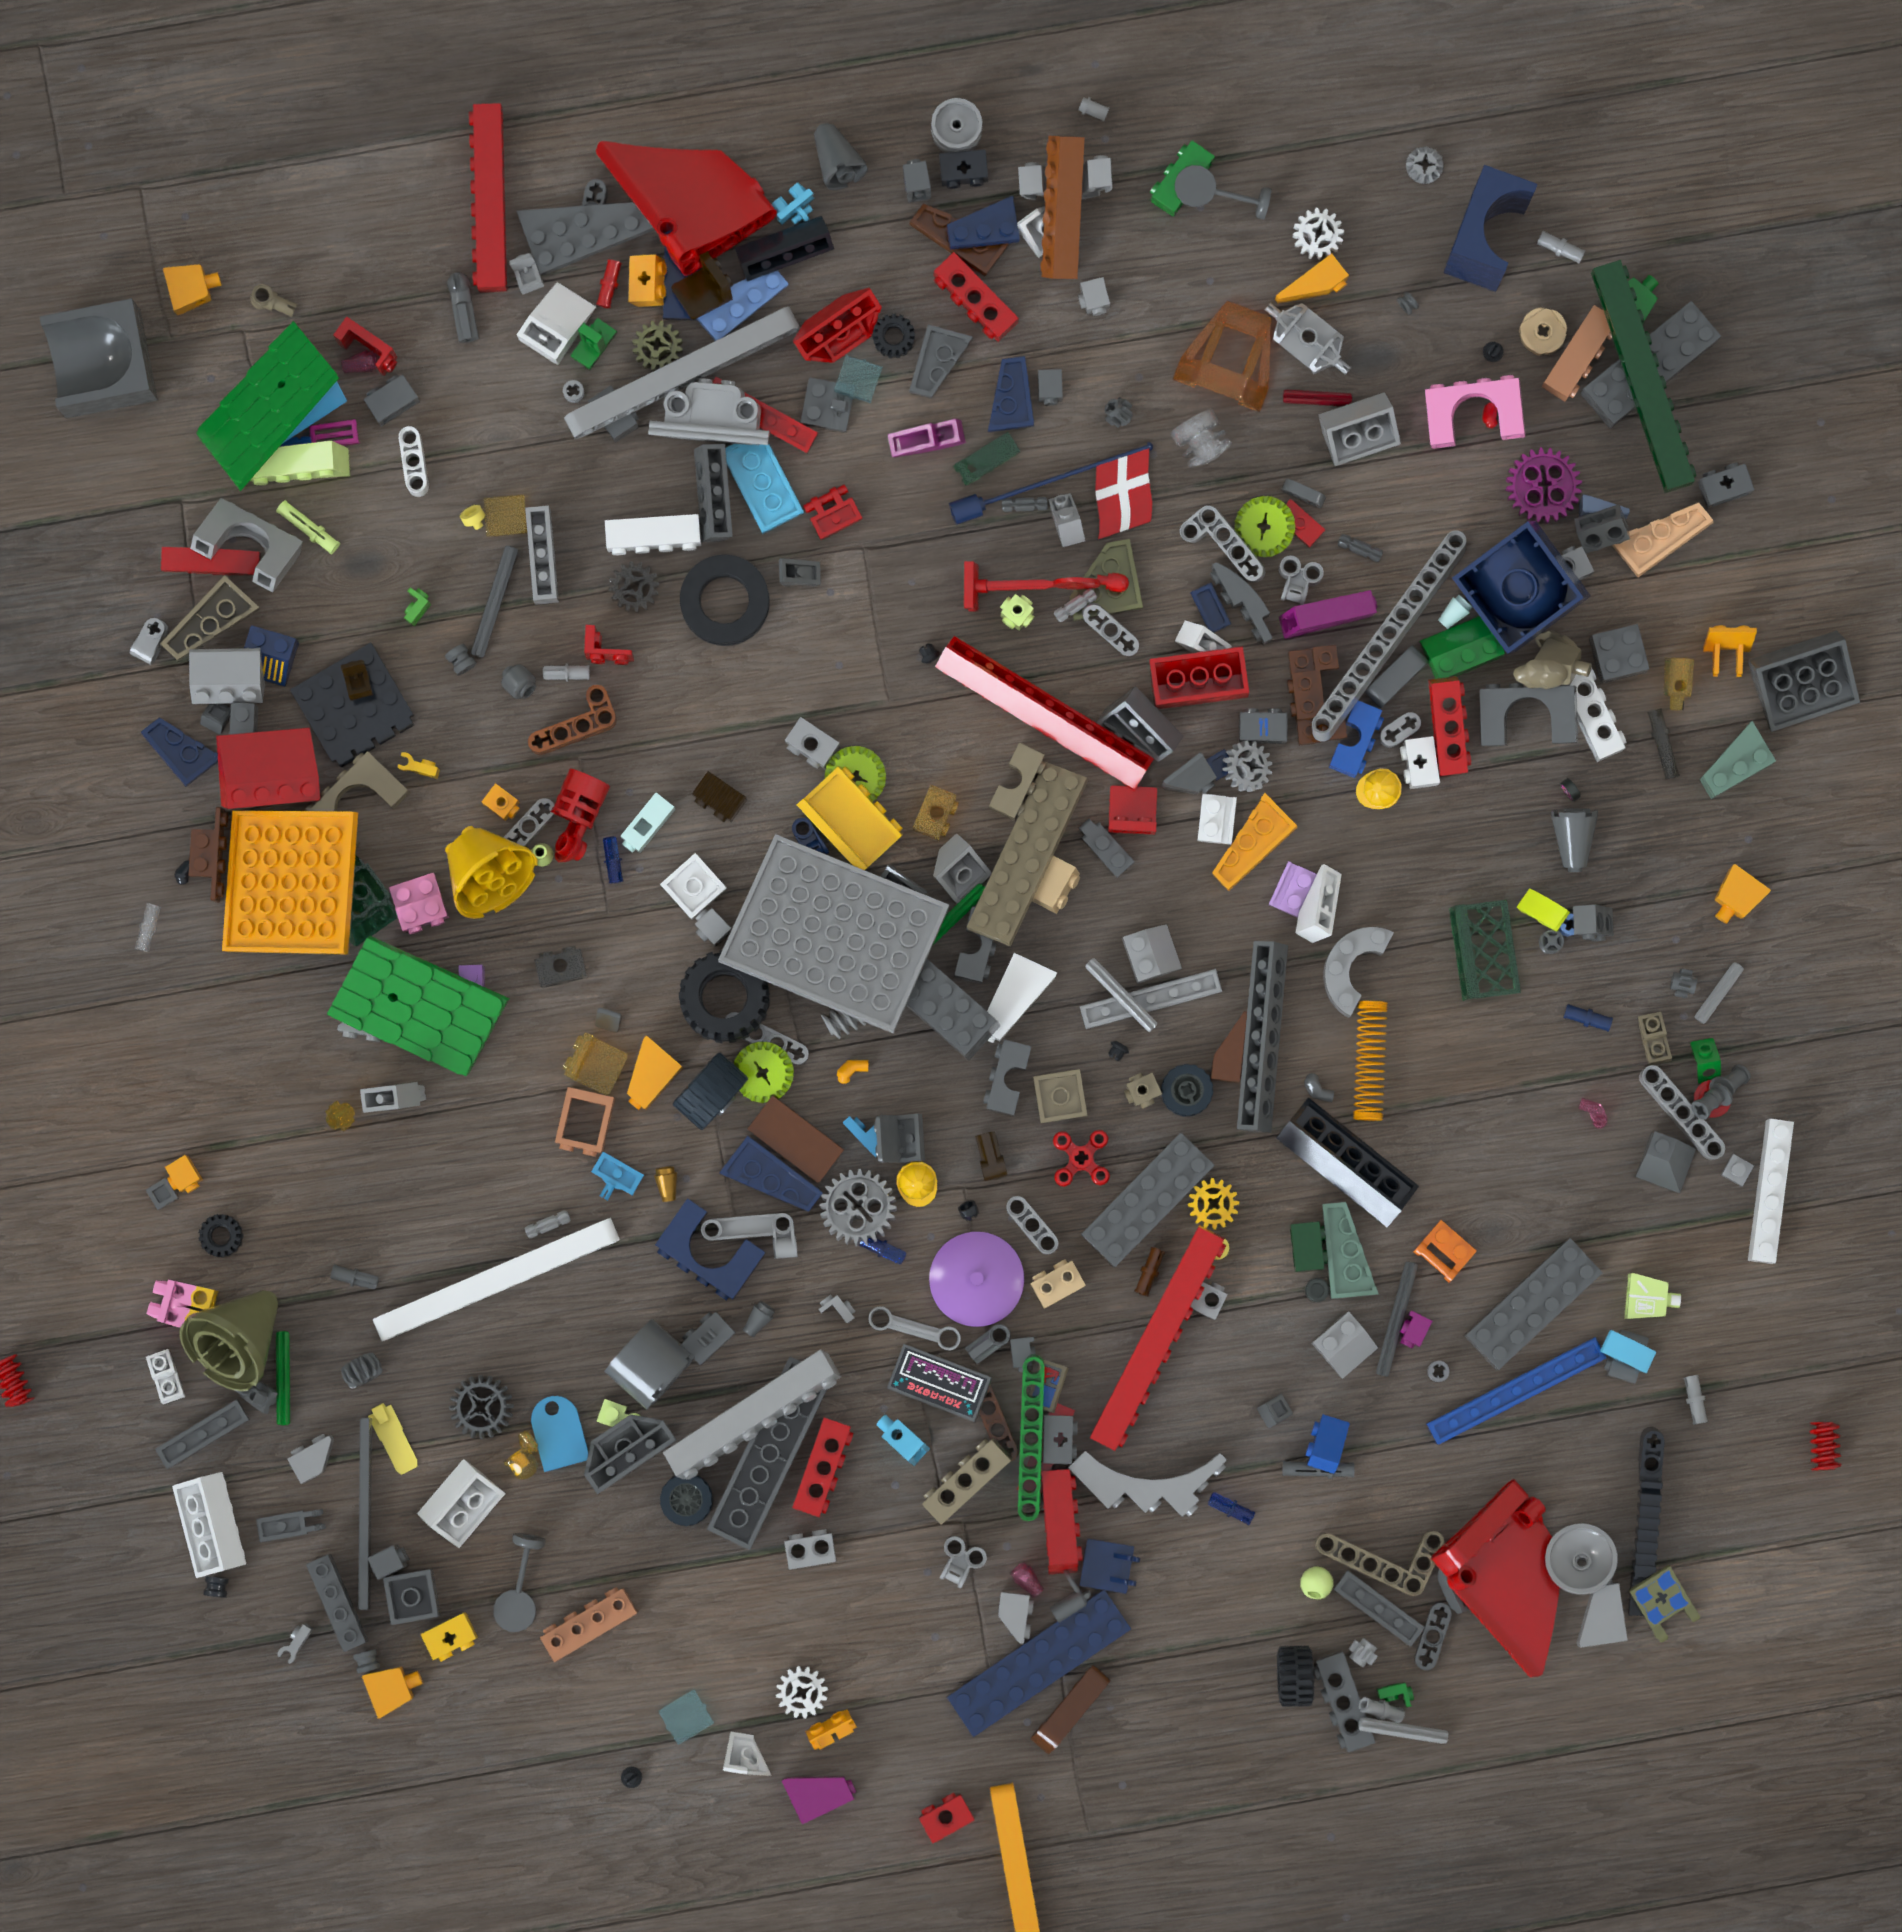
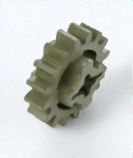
[632,321,683,372]

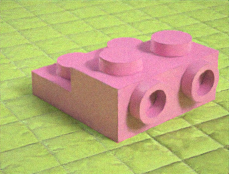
[389,872,449,935]

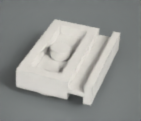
[1197,794,1237,845]

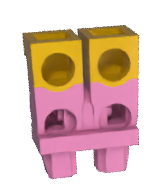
[147,1280,219,1328]

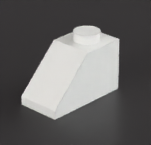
[1175,621,1232,653]

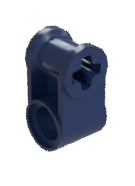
[792,818,829,855]

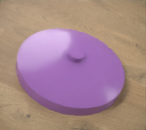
[929,1232,1024,1327]

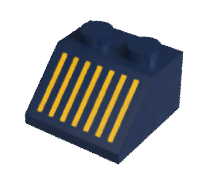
[244,625,299,687]

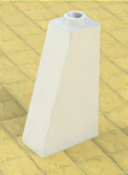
[987,953,1057,1043]

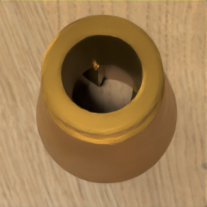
[654,1166,677,1202]

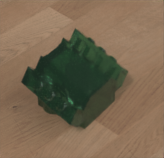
[349,855,398,947]

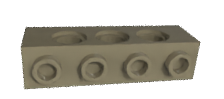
[922,1438,1013,1525]

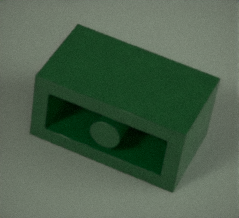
[1290,1221,1328,1272]

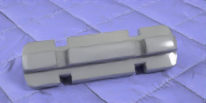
[1054,588,1097,622]
[525,1210,571,1238]

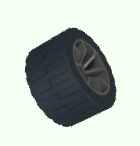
[673,1052,748,1130]

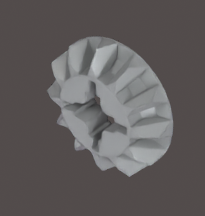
[1406,146,1444,184]

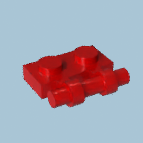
[803,484,863,540]

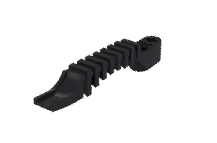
[1628,1427,1665,1616]

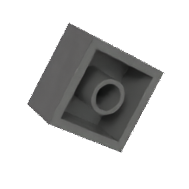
[1589,624,1649,684]
[383,1569,441,1625]

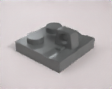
[800,377,855,433]

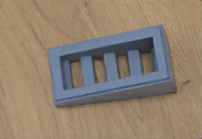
[1579,494,1629,519]

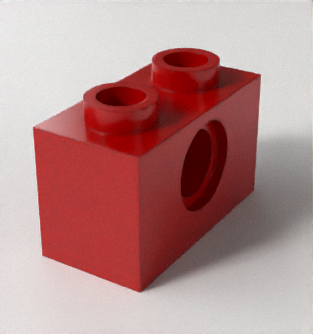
[919,1792,975,1844]

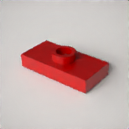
[1286,499,1325,548]

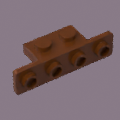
[188,807,228,903]

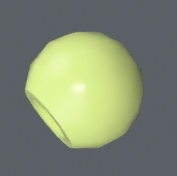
[1300,1566,1333,1599]

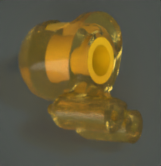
[503,1430,538,1480]

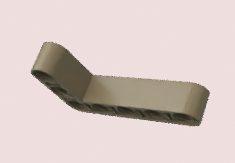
[1315,1531,1445,1596]

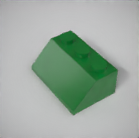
[1419,616,1505,679]

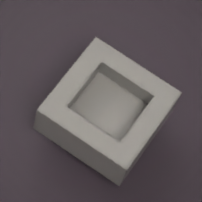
[1721,1154,1754,1187]

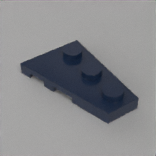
[947,195,1020,250]
[988,356,1034,432]

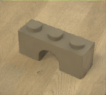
[989,743,1047,821]

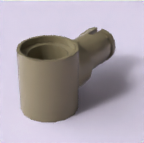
[250,284,297,317]

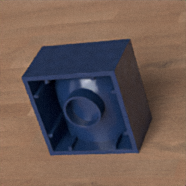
[1452,521,1591,654]

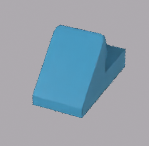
[843,1116,877,1158]

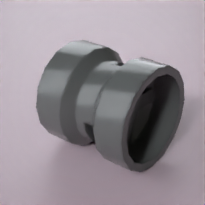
[445,644,477,676]

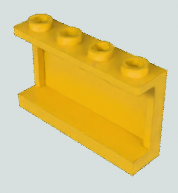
[797,766,903,870]

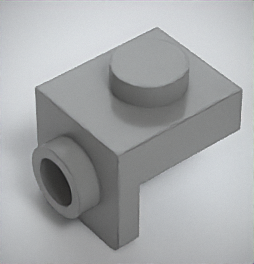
[509,253,544,295]
[818,1295,855,1324]

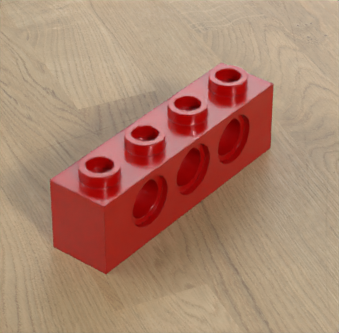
[934,252,1019,342]
[1428,676,1471,776]
[792,1417,854,1517]

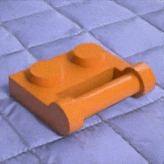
[1413,1220,1477,1283]

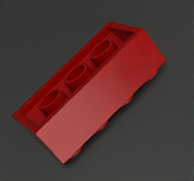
[1149,647,1249,710]

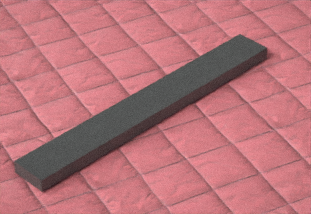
[358,1418,372,1610]

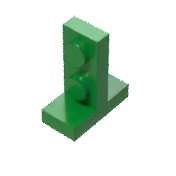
[571,318,617,370]

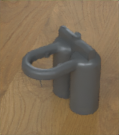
[1049,1570,1091,1623]

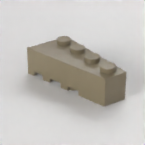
[160,575,260,661]

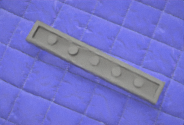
[1080,969,1222,1029]

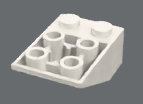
[517,282,596,365]

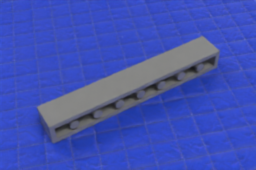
[663,1350,841,1480]

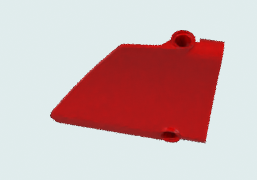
[596,141,777,276]
[1431,1479,1560,1677]

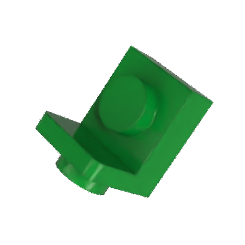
[1376,1682,1414,1707]

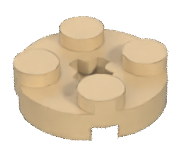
[1519,308,1567,356]

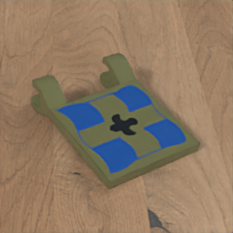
[1629,1565,1700,1643]

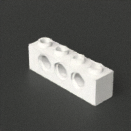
[1571,668,1626,762]

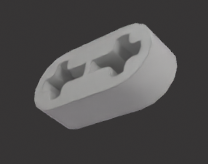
[1380,712,1421,747]

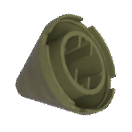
[179,1290,278,1391]

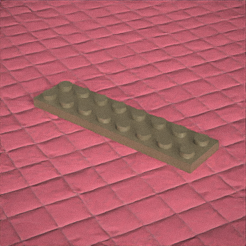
[967,762,1088,947]

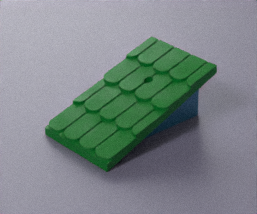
[196,321,347,491]
[327,936,510,1076]

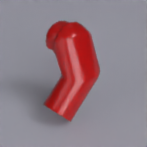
[1482,402,1498,428]

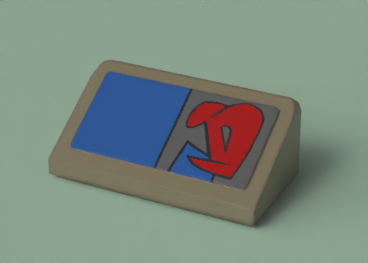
[1029,1360,1069,1413]

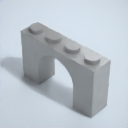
[191,498,303,592]

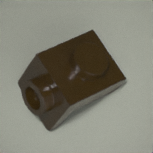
[341,660,373,701]

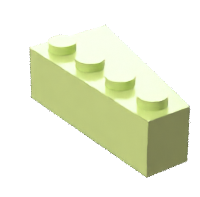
[250,441,350,485]

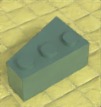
[1699,721,1776,799]

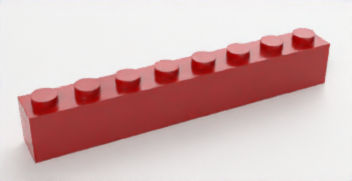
[469,103,507,293]

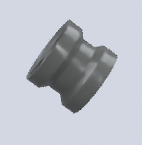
[1538,929,1564,954]
[353,1649,380,1674]

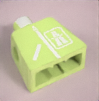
[1624,1273,1681,1319]

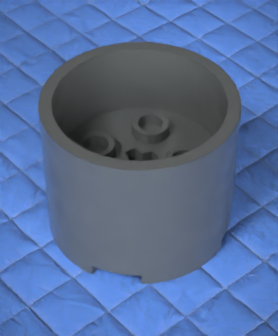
[605,1319,695,1410]

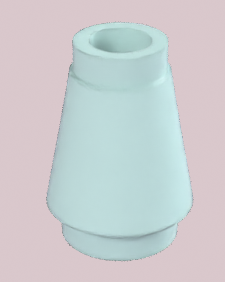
[1438,595,1472,629]

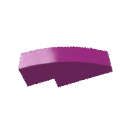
[888,418,966,458]

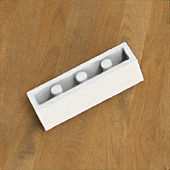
[605,514,701,555]

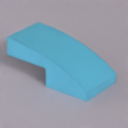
[1600,1330,1656,1373]

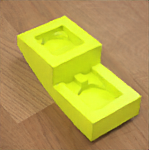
[1516,888,1570,932]

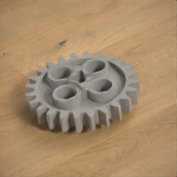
[820,1169,897,1246]

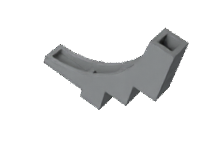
[1068,1451,1227,1517]

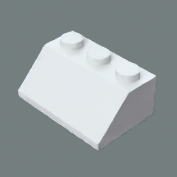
[417,1459,506,1548]

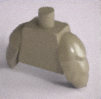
[1513,630,1592,689]

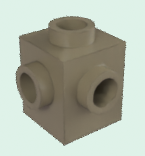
[1124,1073,1162,1109]

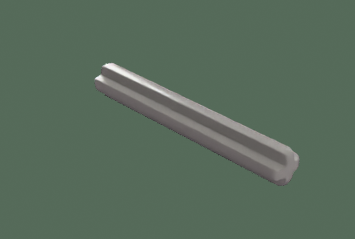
[1085,958,1157,1032]
[1358,1718,1449,1744]

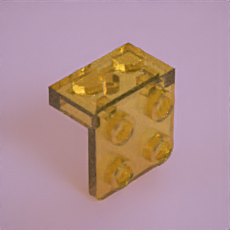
[563,1032,628,1095]

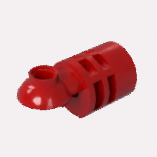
[551,768,610,863]

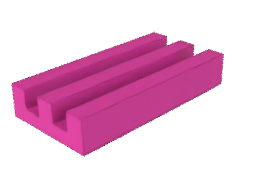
[309,419,359,446]

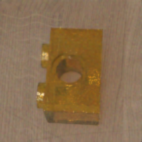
[913,785,959,841]

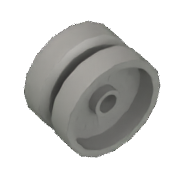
[931,98,982,153]

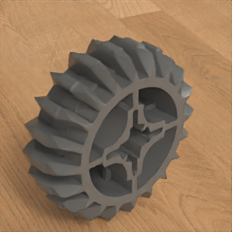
[449,1375,514,1439]

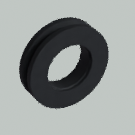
[680,555,770,646]

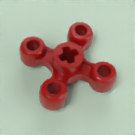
[1053,1130,1110,1187]

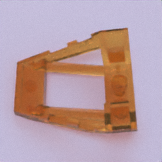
[1173,301,1271,412]

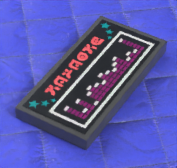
[887,1344,992,1422]

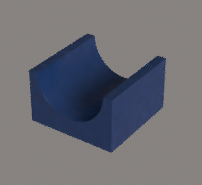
[1443,165,1537,292]

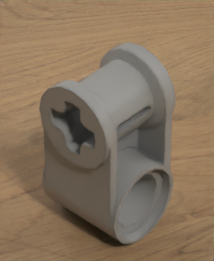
[130,618,169,665]

